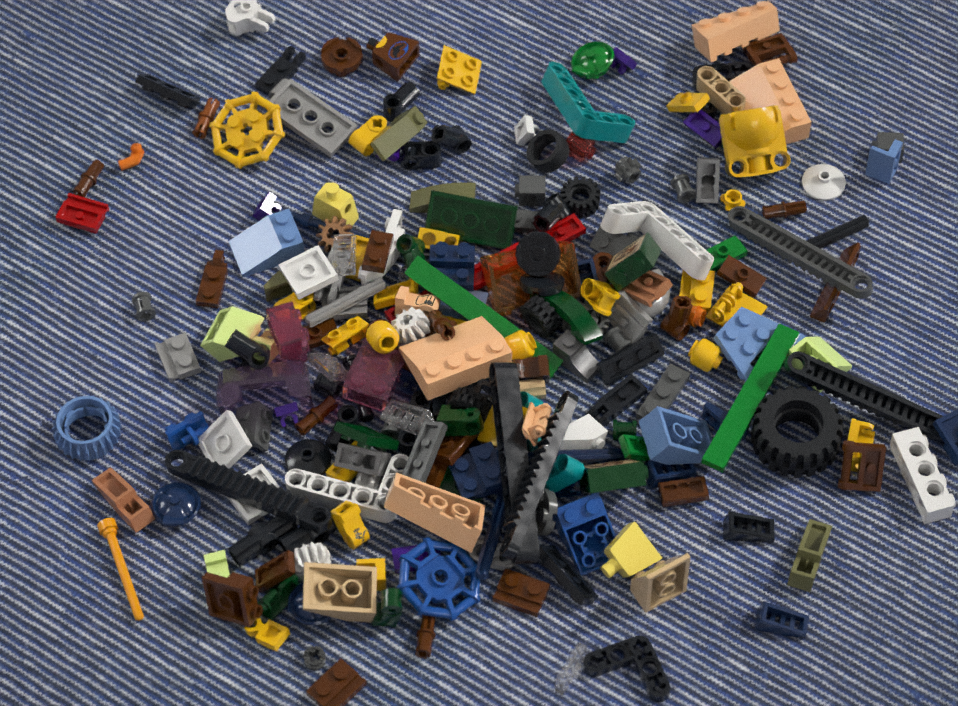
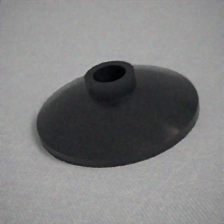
[285,439,332,475]

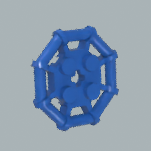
[396,537,481,621]

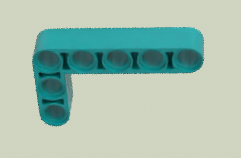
[541,62,635,143]
[521,391,585,493]

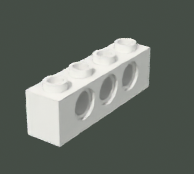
[890,427,956,524]

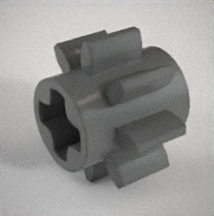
[614,157,641,184]

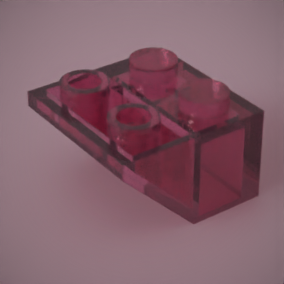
[266,301,310,363]

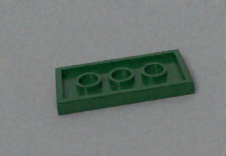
[425,190,518,249]

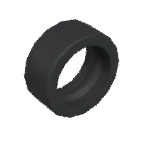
[526,129,570,173]

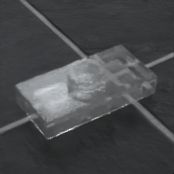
[307,353,351,381]
[555,642,587,695]

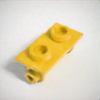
[321,316,369,356]

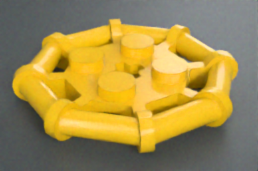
[209,92,285,169]

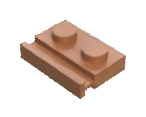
[621,270,673,308]

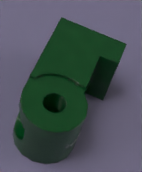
[436,405,484,436]
[372,588,403,627]

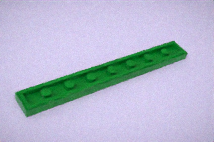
[404,255,564,380]
[701,324,800,473]

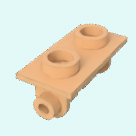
[522,402,552,447]

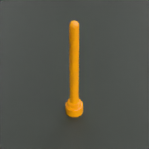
[97,518,144,621]

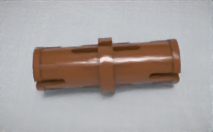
[192,98,220,139]

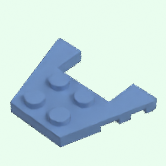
[713,307,806,382]

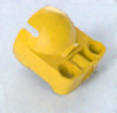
[719,105,791,177]

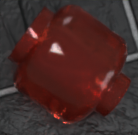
[566,131,597,162]

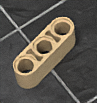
[696,66,746,114]

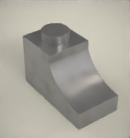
[696,157,720,203]
[553,329,599,384]
[334,443,391,476]

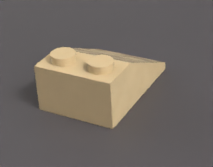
[630,553,690,613]
[303,562,377,623]

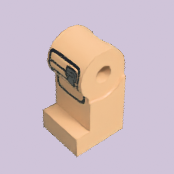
[395,286,440,318]

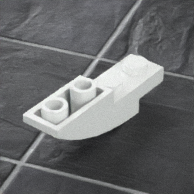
[358,209,405,286]

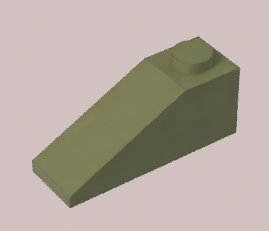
[370,105,428,161]

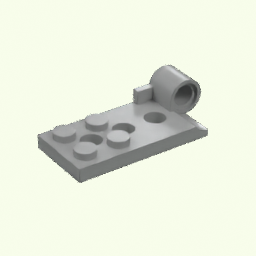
[264,78,358,157]

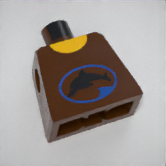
[366,32,420,81]

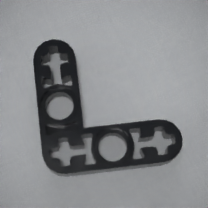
[692,62,753,118]
[583,635,671,703]

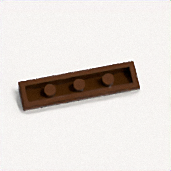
[810,242,861,323]

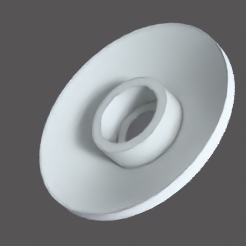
[802,164,846,201]

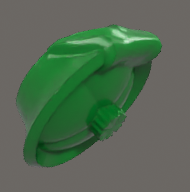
[571,41,614,79]

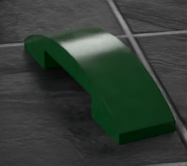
[530,291,603,345]

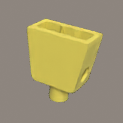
[312,182,359,226]
[600,522,662,578]

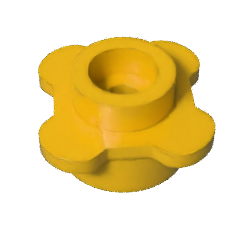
[720,189,746,212]

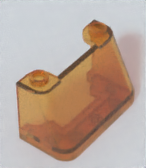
[480,241,582,316]

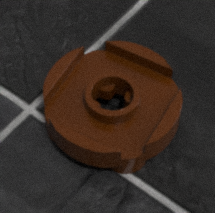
[321,37,363,77]

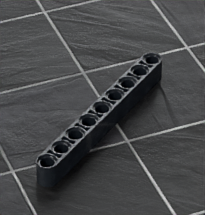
[489,362,540,564]

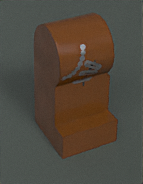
[512,355,550,380]

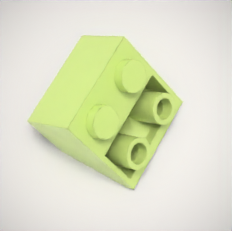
[200,306,264,362]
[788,337,852,393]

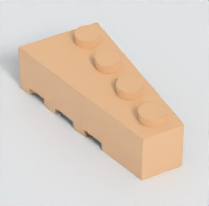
[692,1,780,63]
[384,473,485,553]

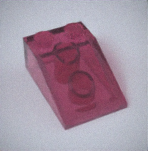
[342,338,405,412]

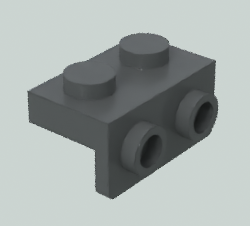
[589,226,639,256]
[236,401,273,452]

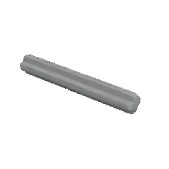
[305,277,386,327]

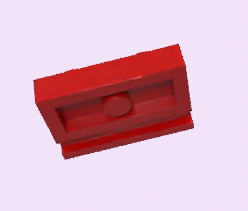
[55,193,110,234]

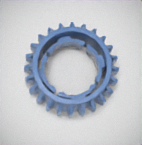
[52,396,122,461]

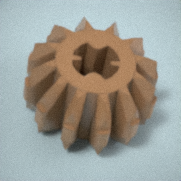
[316,216,354,252]

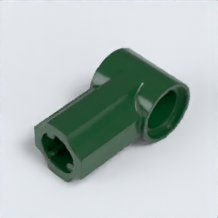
[396,234,426,269]

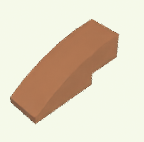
[92,467,155,533]

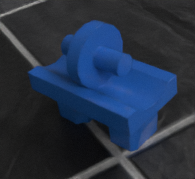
[165,411,209,450]

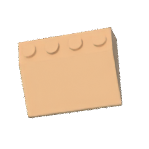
[729,58,811,144]
[399,316,512,401]

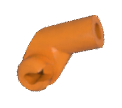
[118,143,144,171]

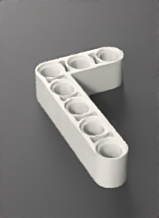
[600,201,714,280]
[285,454,409,523]

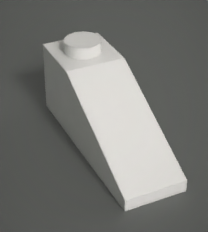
[559,414,608,450]

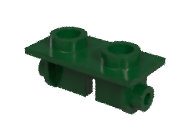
[258,574,300,620]

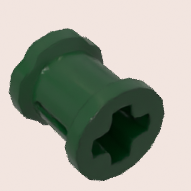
[613,419,637,440]

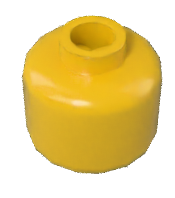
[366,320,399,354]
[504,330,537,360]
[688,338,723,372]

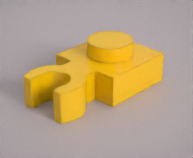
[244,618,290,652]

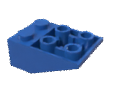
[552,492,616,576]

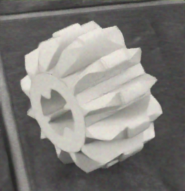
[391,307,430,345]
[294,542,331,580]

